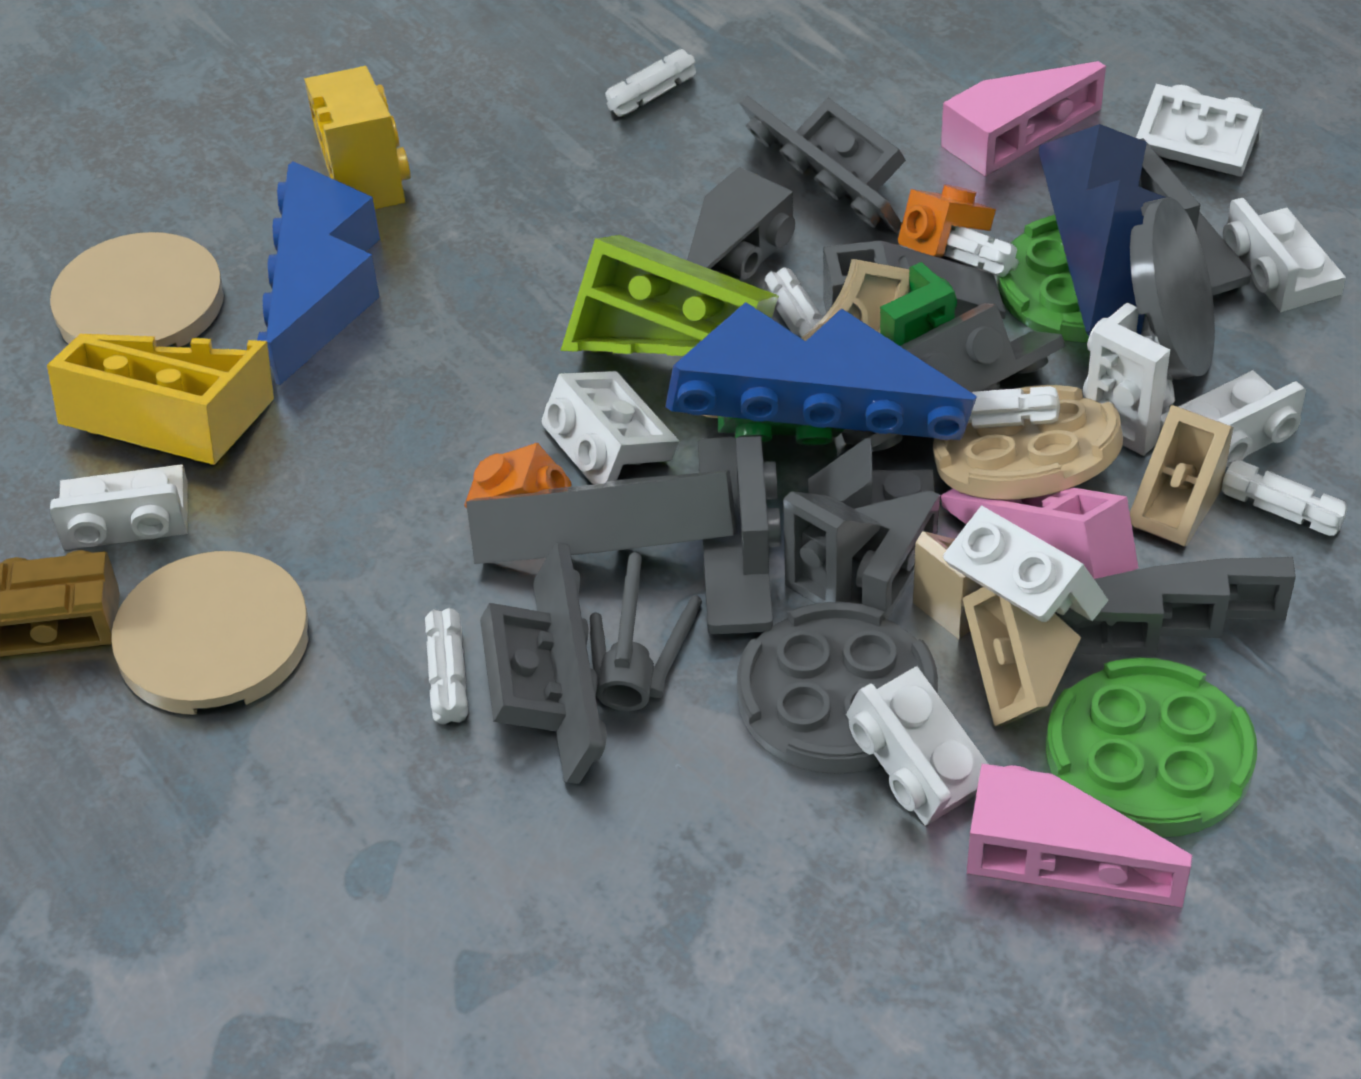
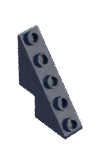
[1038,124,1166,336]

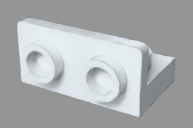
[1136,84,1263,177]
[1223,197,1346,312]
[1083,303,1170,456]
[1158,370,1306,467]
[542,371,679,485]
[50,464,188,550]
[943,505,1108,622]
[846,666,988,826]

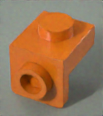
[898,184,996,258]
[464,442,572,508]

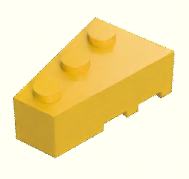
[304,66,411,209]
[47,333,274,465]

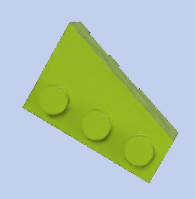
[560,235,779,356]

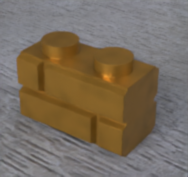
[0,550,120,657]

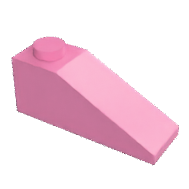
[941,61,1106,177]
[940,487,1138,579]
[967,764,1192,908]

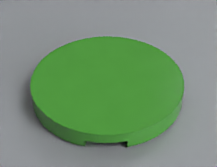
[997,215,1146,343]
[1046,658,1258,838]

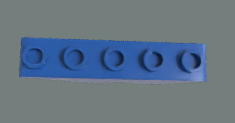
[257,161,380,385]
[665,302,977,440]

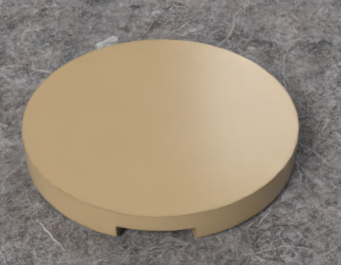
[50,232,224,347]
[933,385,1123,500]
[111,551,309,715]

